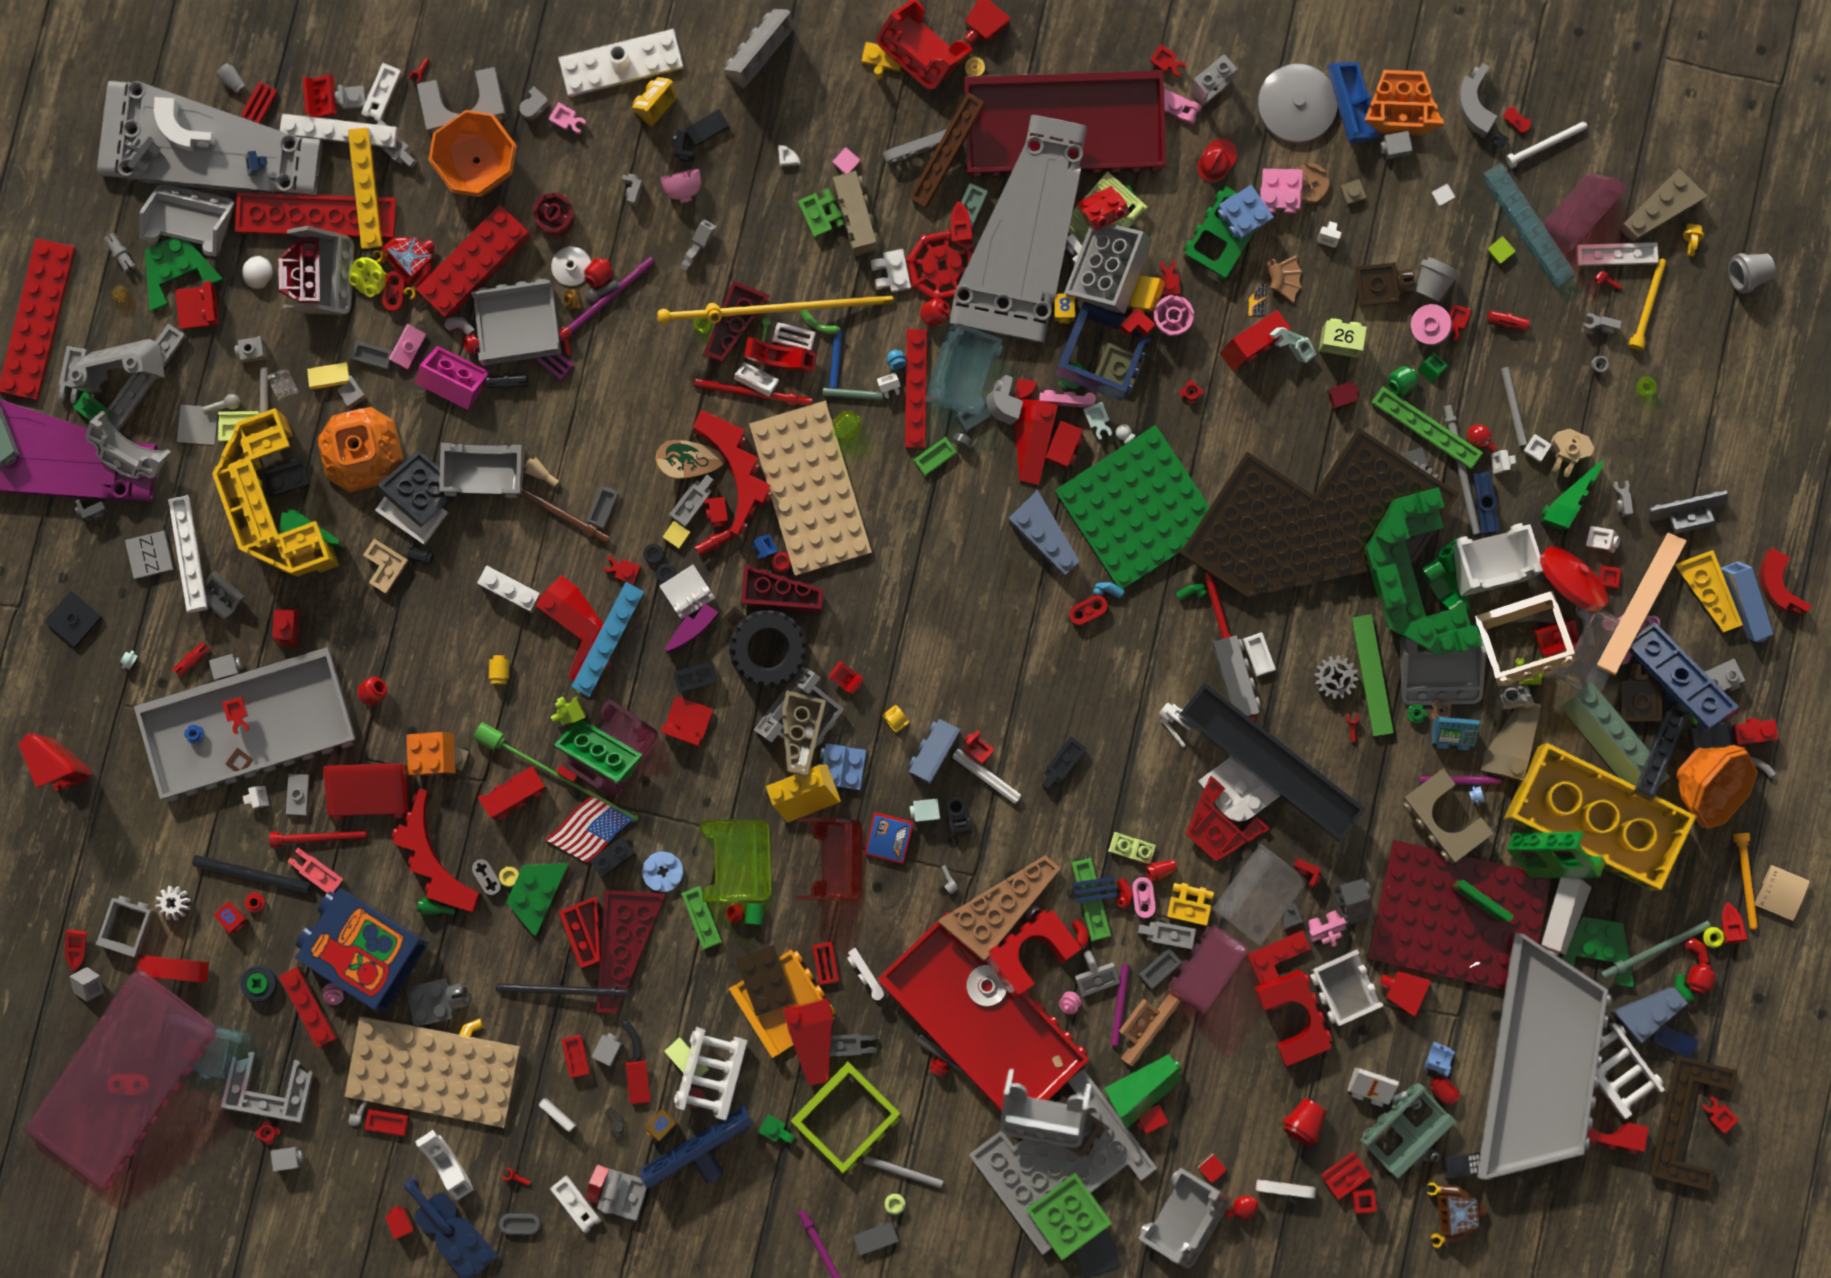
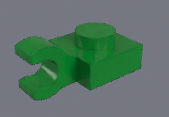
[758,1114,796,1143]

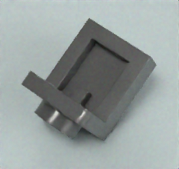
[75,499,110,521]

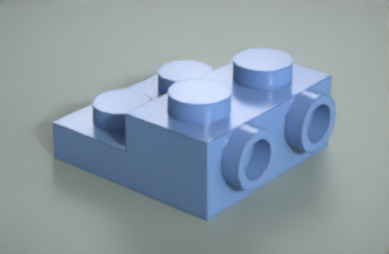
[1217,185,1274,240]
[820,744,866,790]

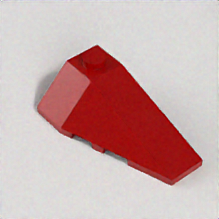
[1014,399,1058,486]

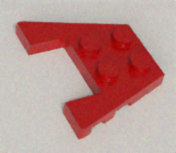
[1185,776,1270,861]

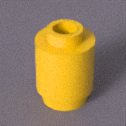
[489,655,509,684]

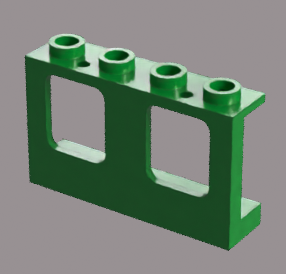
[1183,187,1256,282]
[1507,832,1606,878]

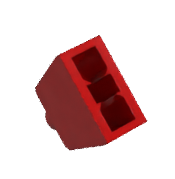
[963,0,1011,45]
[272,608,301,647]
[1378,972,1431,1016]

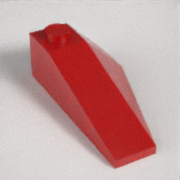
[535,575,603,643]
[783,998,833,1086]

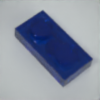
[1651,1025,1698,1059]

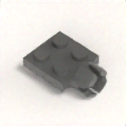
[406,978,469,1027]

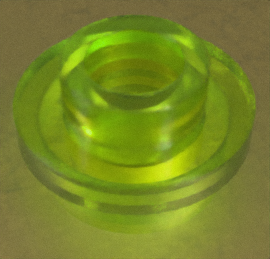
[1636,377,1657,397]

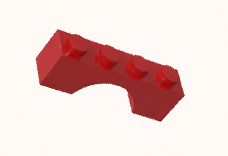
[279,967,339,1048]
[1586,1122,1649,1154]

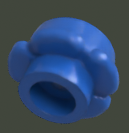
[184,724,204,744]

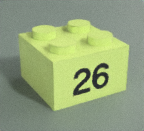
[1319,319,1367,358]

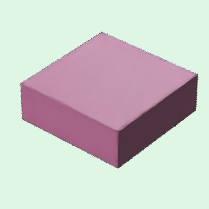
[833,147,861,174]

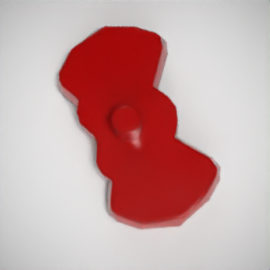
[1503,107,1531,133]

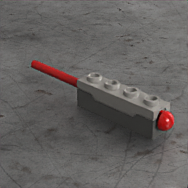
[1204,572,1261,722]

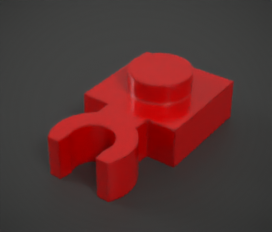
[1149,44,1187,78]
[1158,261,1180,296]
[1447,304,1473,341]
[603,557,641,585]
[222,697,249,735]
[1701,1096,1739,1134]

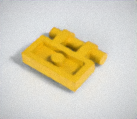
[1167,883,1214,926]

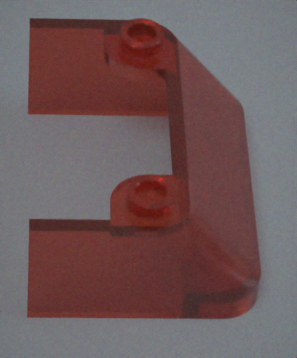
[797,817,863,901]

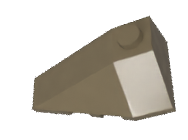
[782,691,826,776]
[1480,702,1541,782]

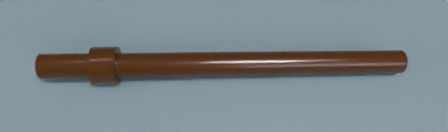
[519,487,611,544]

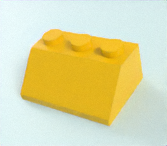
[766,764,841,823]

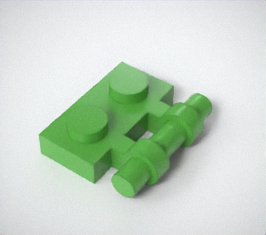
[798,189,845,238]

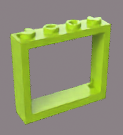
[791,1061,900,1172]

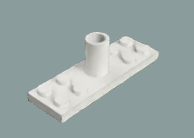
[559,29,683,97]

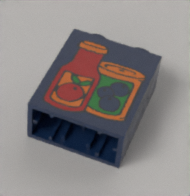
[295,888,430,1012]

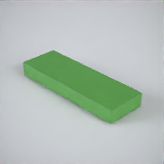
[681,886,722,950]

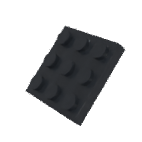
[377,450,460,528]

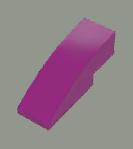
[664,604,719,653]

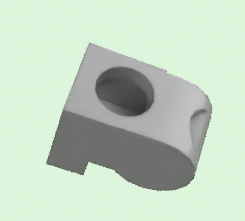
[520,87,550,120]

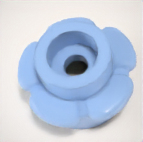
[1469,786,1486,805]

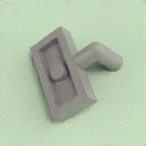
[1075,950,1120,997]

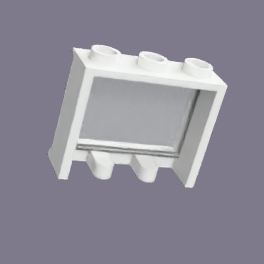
[1310,950,1383,1026]

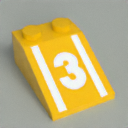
[632,77,677,127]

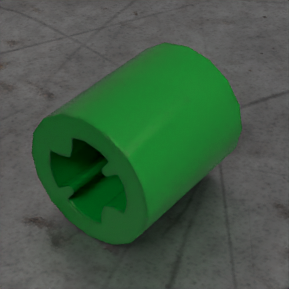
[745,903,765,925]

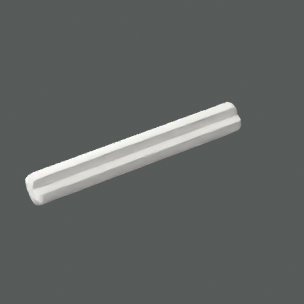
[952,749,1021,803]

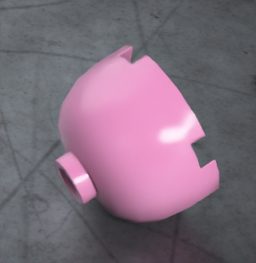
[660,169,701,203]
[1154,295,1194,336]

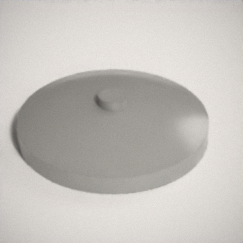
[1258,64,1337,143]

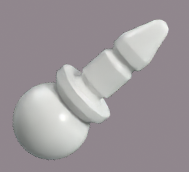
[1116,424,1136,444]

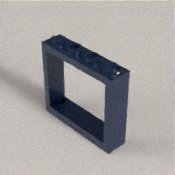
[1055,302,1152,401]

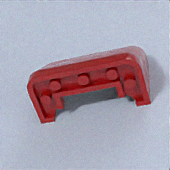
[876,0,973,89]
[18,733,93,792]
[323,764,410,820]

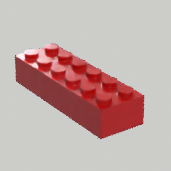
[416,205,531,319]

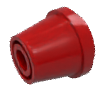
[1281,1098,1327,1146]

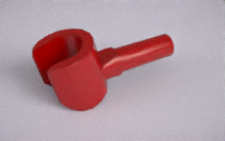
[409,58,430,83]
[1593,271,1622,290]
[559,326,573,355]
[1346,713,1359,742]
[501,1168,530,1186]

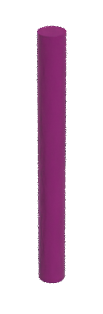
[1419,776,1501,785]
[1111,964,1130,1046]

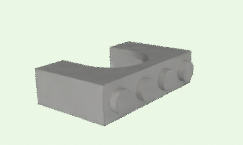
[417,67,507,135]

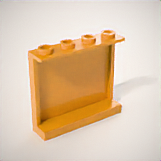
[729,949,836,1058]

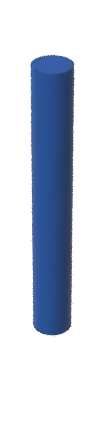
[829,329,842,389]

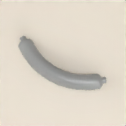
[1750,757,1776,779]

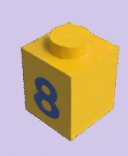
[1054,294,1075,324]

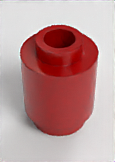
[1430,1075,1460,1106]

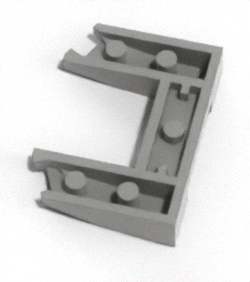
[221,1052,313,1124]

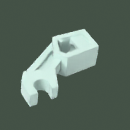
[1270,327,1316,363]

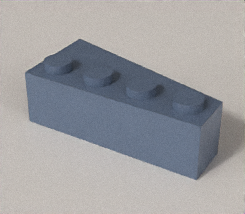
[1008,490,1080,578]

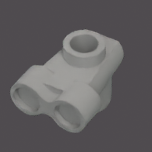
[1498,685,1534,710]

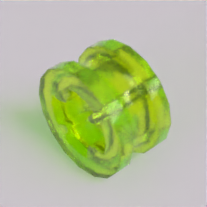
[693,318,712,333]

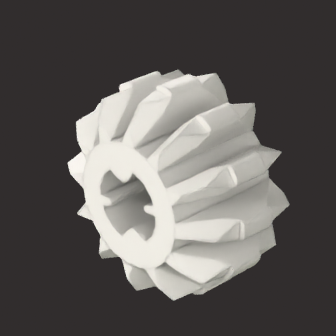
[155,886,191,920]

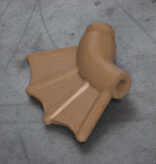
[1266,256,1302,303]

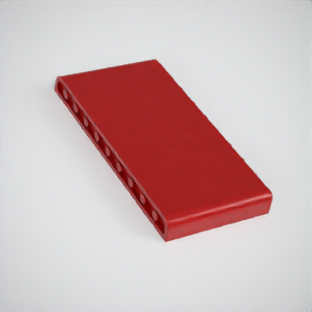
[877,912,1089,1112]

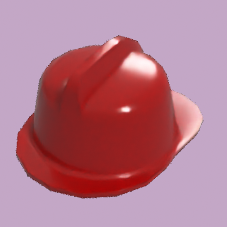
[1197,139,1237,183]

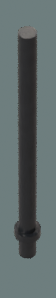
[496,983,629,999]

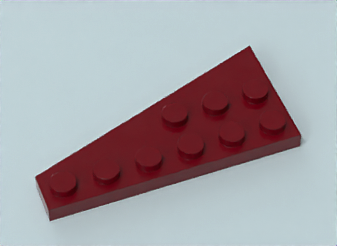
[596,890,666,1013]

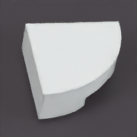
[778,146,800,167]

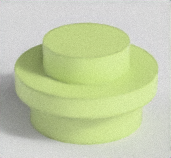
[885,1194,905,1215]

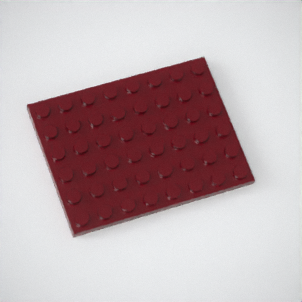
[1367,840,1552,990]

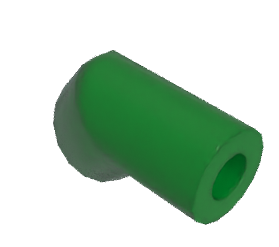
[1176,584,1207,601]
[1674,974,1695,1003]

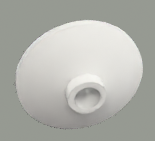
[551,247,591,286]
[967,965,1007,1006]

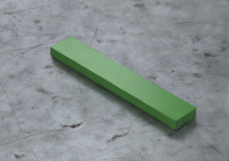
[1371,387,1483,470]
[1351,614,1393,737]

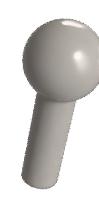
[202,394,240,414]

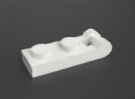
[362,63,402,121]
[847,948,884,1000]
[550,1176,602,1234]

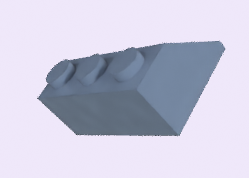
[908,719,960,784]

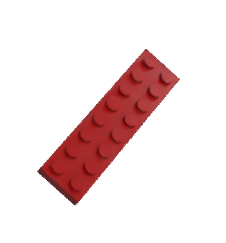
[235,192,397,239]
[0,238,76,401]

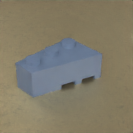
[1610,987,1687,1043]

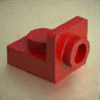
[1293,858,1322,887]

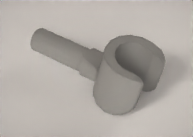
[941,865,958,895]
[348,1100,368,1126]

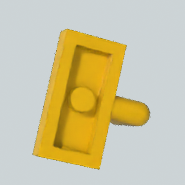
[861,42,901,80]

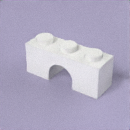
[477,566,542,613]

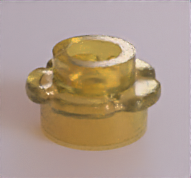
[110,284,128,302]

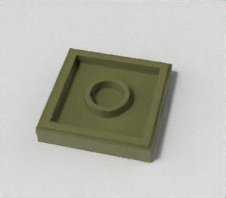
[1095,343,1145,395]

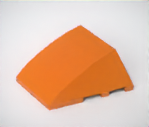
[1364,70,1444,135]

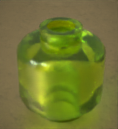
[832,410,862,440]

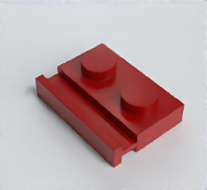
[1320,1151,1371,1200]

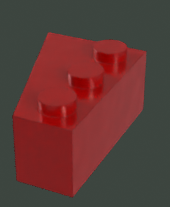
[1220,310,1291,372]
[558,897,600,970]

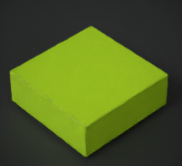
[1487,236,1515,265]

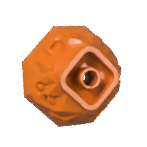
[317,407,404,493]
[1676,745,1758,829]

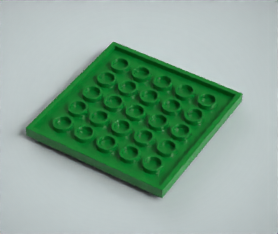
[1055,425,1210,589]

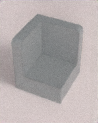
[338,376,367,409]
[70,968,104,1001]

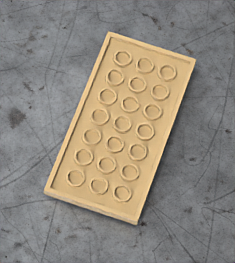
[749,401,872,576]
[345,1016,520,1128]

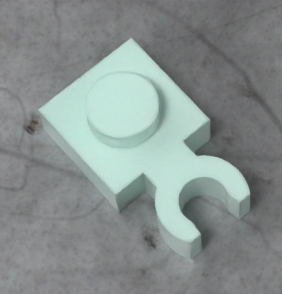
[1083,402,1111,440]

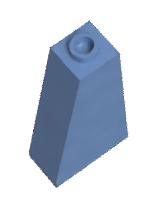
[1721,561,1773,642]

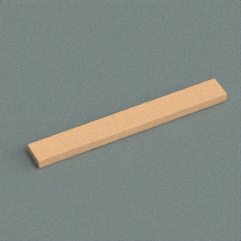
[1597,533,1687,676]

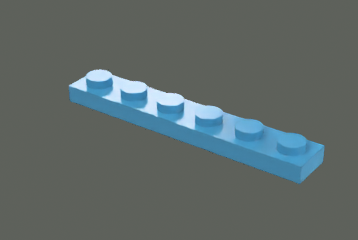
[571,582,644,697]

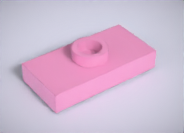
[389,324,426,369]

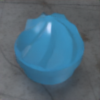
[887,350,906,370]

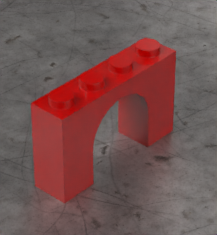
[985,910,1082,999]
[1254,970,1332,1066]

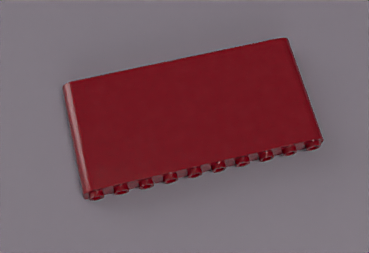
[964,70,1166,178]

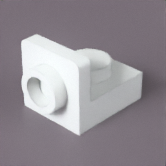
[1586,526,1620,553]

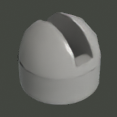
[1591,356,1609,372]

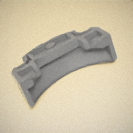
[85,411,171,479]

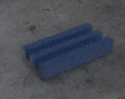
[1073,876,1117,903]

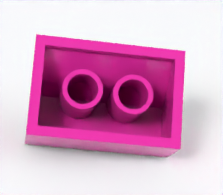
[415,346,490,410]

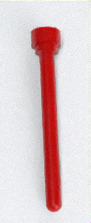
[269,831,368,848]

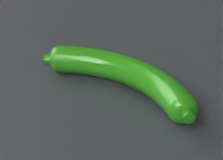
[799,310,840,334]

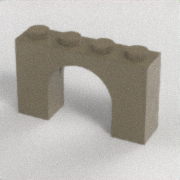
[1402,768,1493,864]

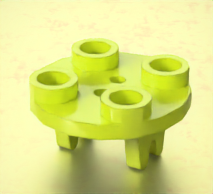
[348,257,387,297]

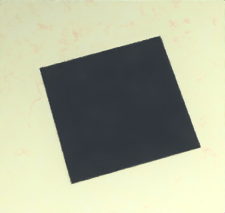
[1075,1229,1121,1278]

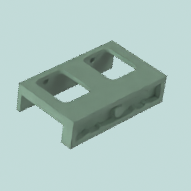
[1360,1083,1456,1179]

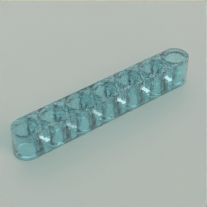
[1482,163,1575,287]

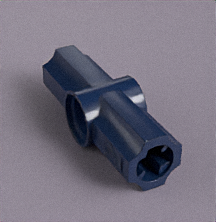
[1473,472,1499,535]

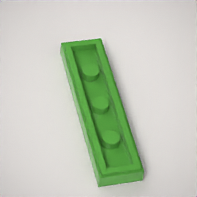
[1071,858,1111,942]

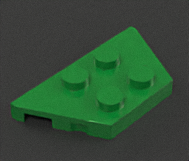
[506,863,568,936]

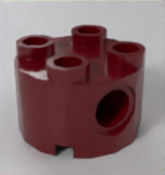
[533,193,575,237]

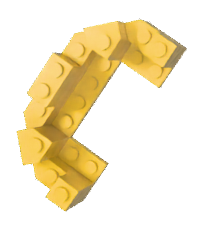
[212,408,339,577]

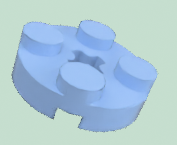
[642,851,683,892]

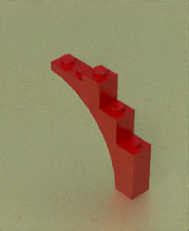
[693,410,773,539]
[391,788,481,912]

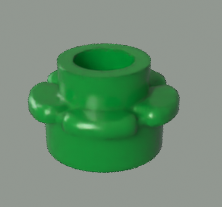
[1407,704,1427,724]

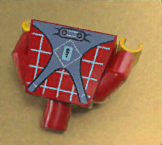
[372,237,435,300]

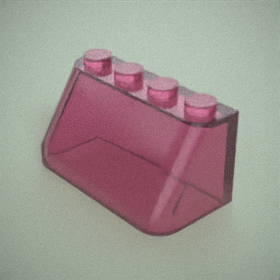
[1542,173,1628,254]
[1168,925,1250,1015]

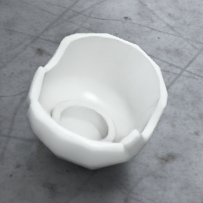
[242,256,273,289]

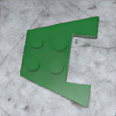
[145,237,223,312]
[1560,917,1634,987]

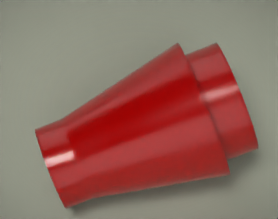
[1146,859,1177,882]

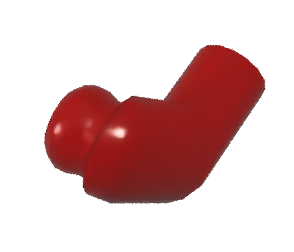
[1071,918,1089,948]

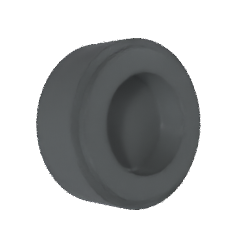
[952,433,973,450]

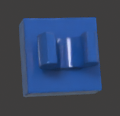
[751,534,779,559]

